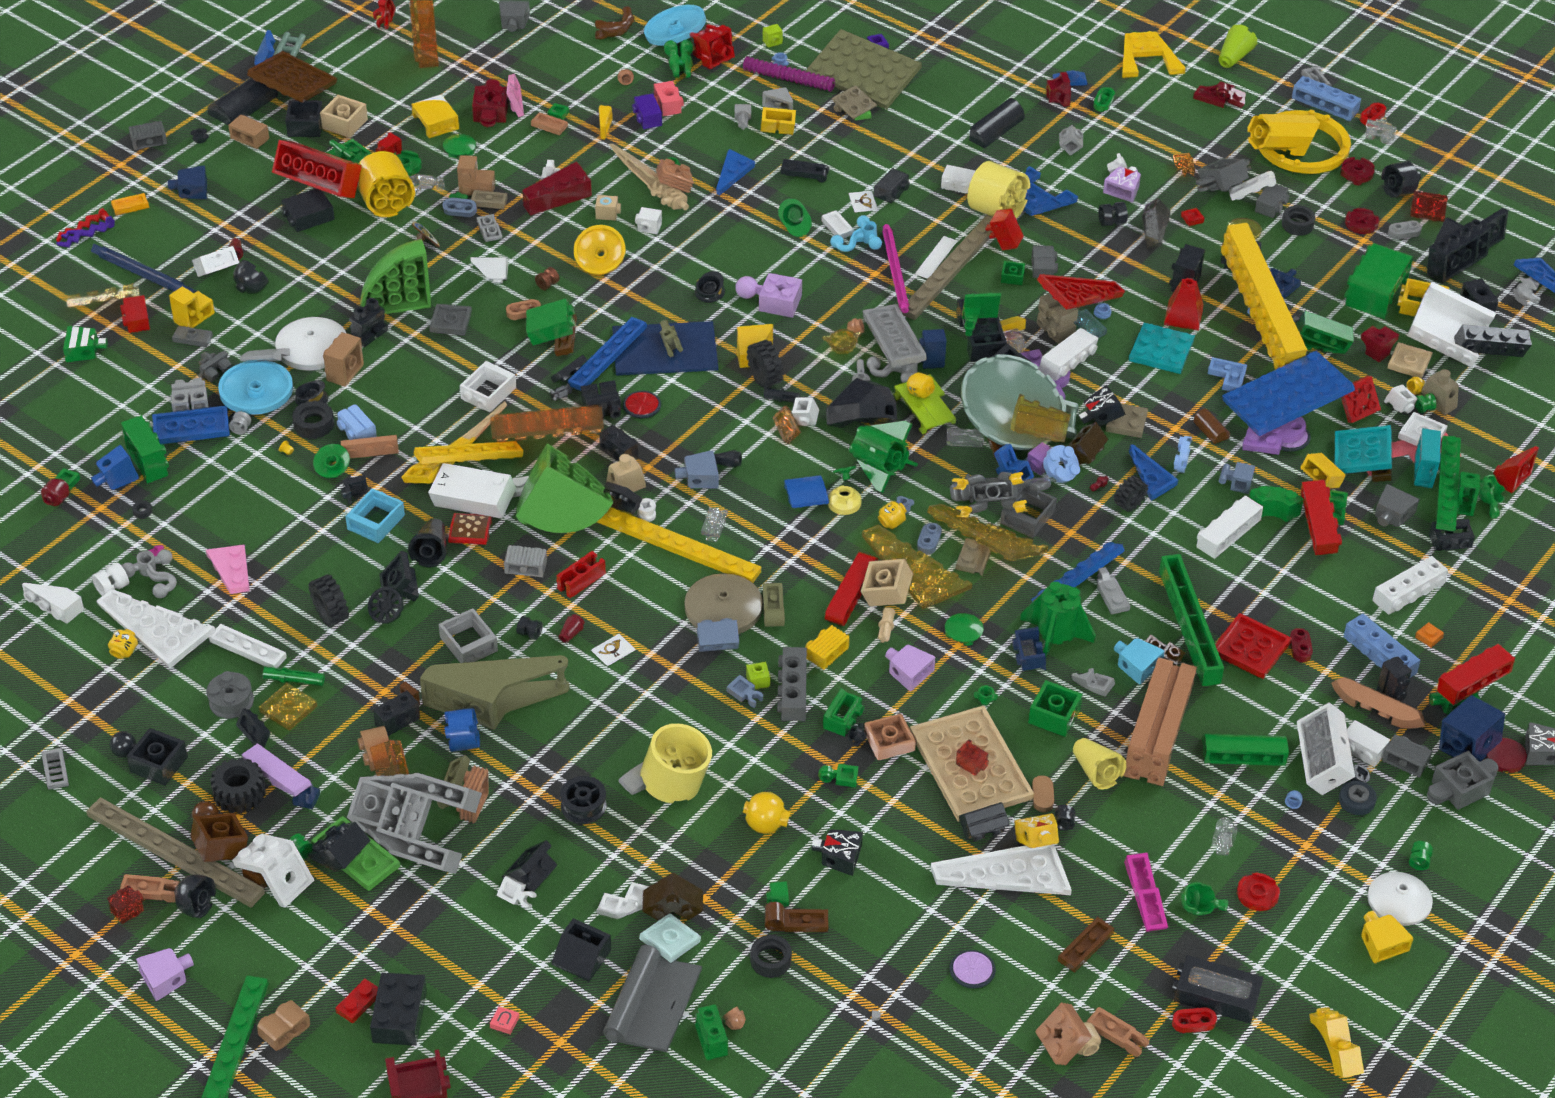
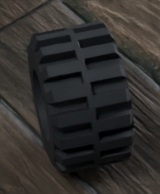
[210,758,266,814]

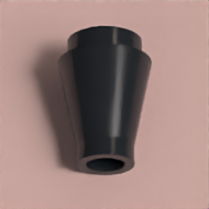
[714,450,742,468]

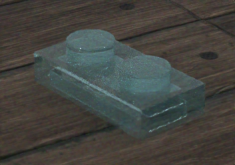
[1074,309,1107,338]

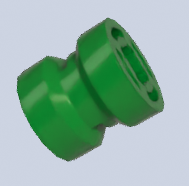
[1409,841,1433,871]

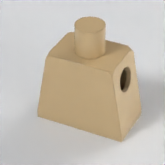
[606,454,646,492]

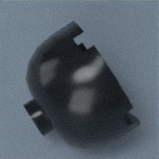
[233,260,269,294]
[174,874,216,918]

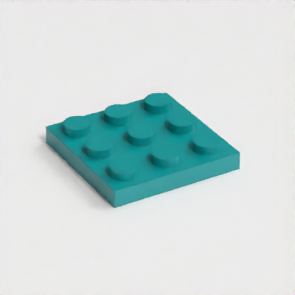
[1129,323,1195,374]
[1335,425,1392,474]

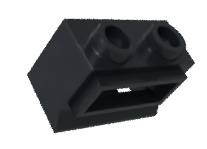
[1429,519,1475,551]

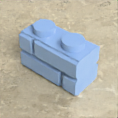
[337,404,377,440]

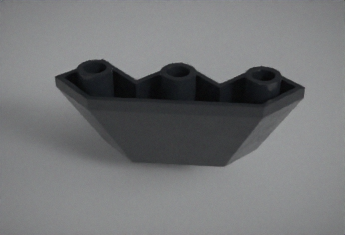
[826,378,897,428]

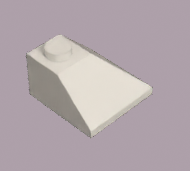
[471,257,508,283]

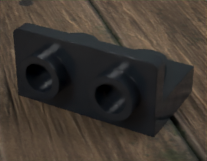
[604,481,643,515]

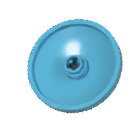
[644,5,706,46]
[218,360,293,415]

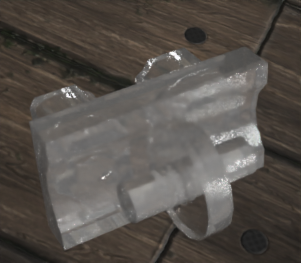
[1366,116,1397,144]
[701,507,728,542]
[1212,818,1237,855]

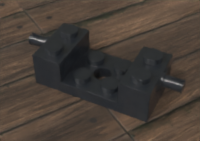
[956,299,1007,362]

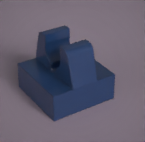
[292,783,320,809]

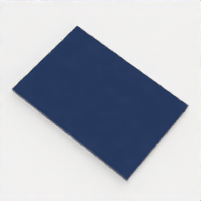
[612,321,718,376]

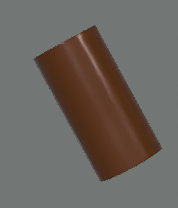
[1193,408,1230,444]

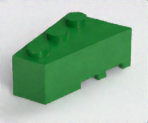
[1296,310,1354,354]

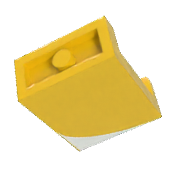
[411,94,459,139]

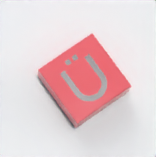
[490,1007,519,1035]

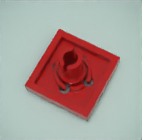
[1341,375,1381,423]

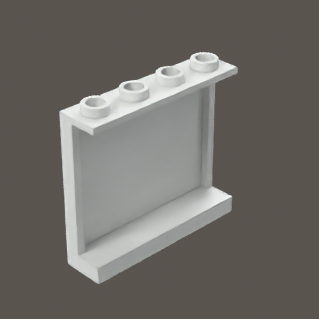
[1407,282,1496,367]

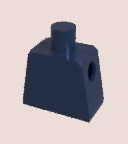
[168,165,207,199]

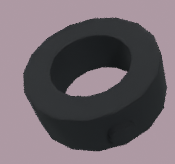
[132,501,152,519]

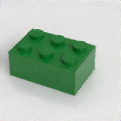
[121,415,169,484]

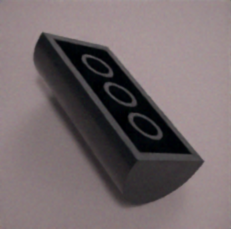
[208,78,278,126]

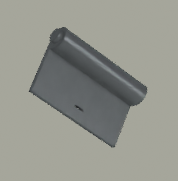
[603,945,702,1052]

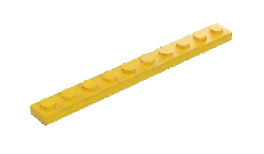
[597,507,761,583]

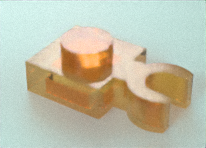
[1173,153,1195,177]

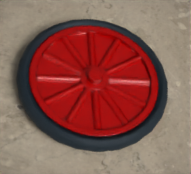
[623,391,661,419]

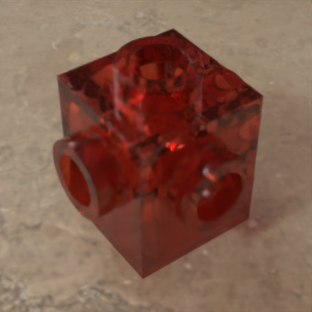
[107,885,144,924]

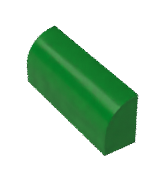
[1202,734,1289,766]

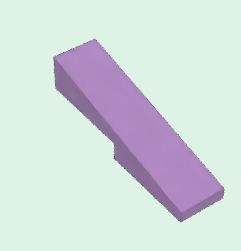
[241,743,311,796]

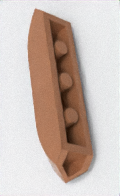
[1331,677,1425,729]

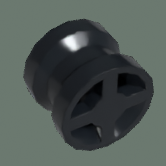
[1055,805,1076,831]

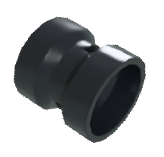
[516,615,543,640]

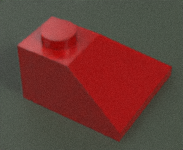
[1493,446,1539,493]

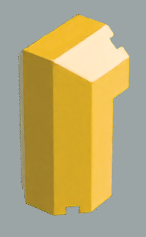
[1247,114,1320,156]

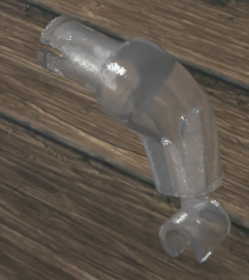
[410,174,445,192]

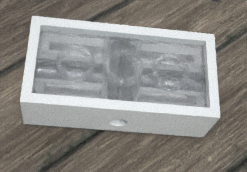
[1297,703,1355,795]

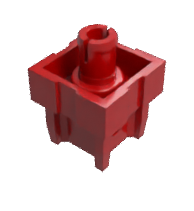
[690,24,735,69]

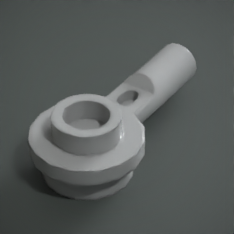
[852,359,870,381]

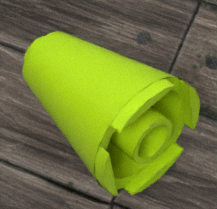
[1218,24,1257,68]

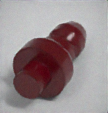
[1090,476,1109,492]

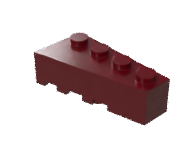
[522,161,592,216]

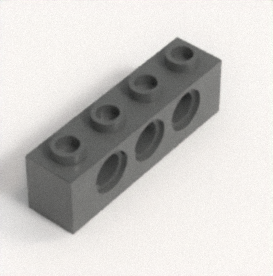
[777,647,807,721]

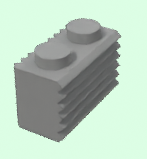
[504,545,547,577]

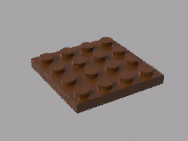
[247,51,337,103]

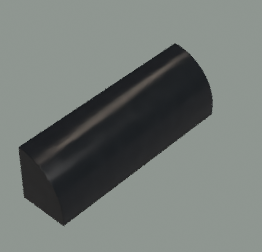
[969,97,1025,149]

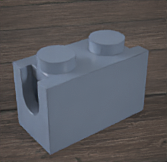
[697,618,739,652]

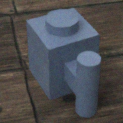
[1219,462,1255,494]

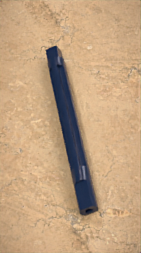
[91,244,197,293]

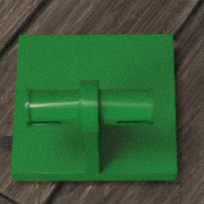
[962,293,1001,337]

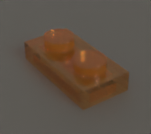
[772,406,801,444]

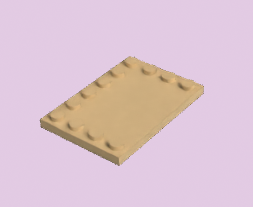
[910,706,1034,822]

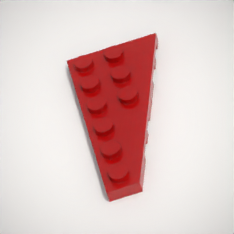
[1037,274,1125,310]

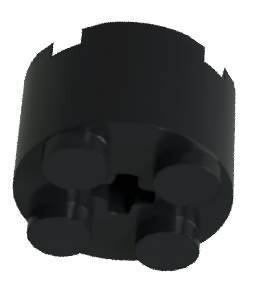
[1381,161,1421,197]

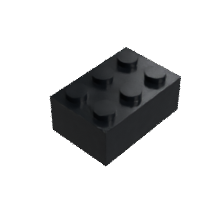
[370,972,427,1046]

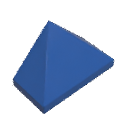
[1053,70,1087,86]

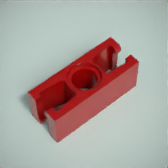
[556,551,606,599]

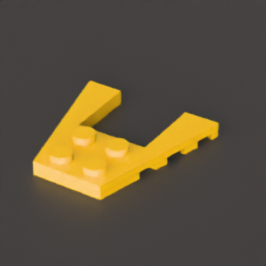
[1122,31,1186,78]

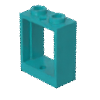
[1414,428,1441,488]

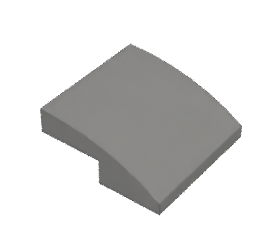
[240,348,290,362]

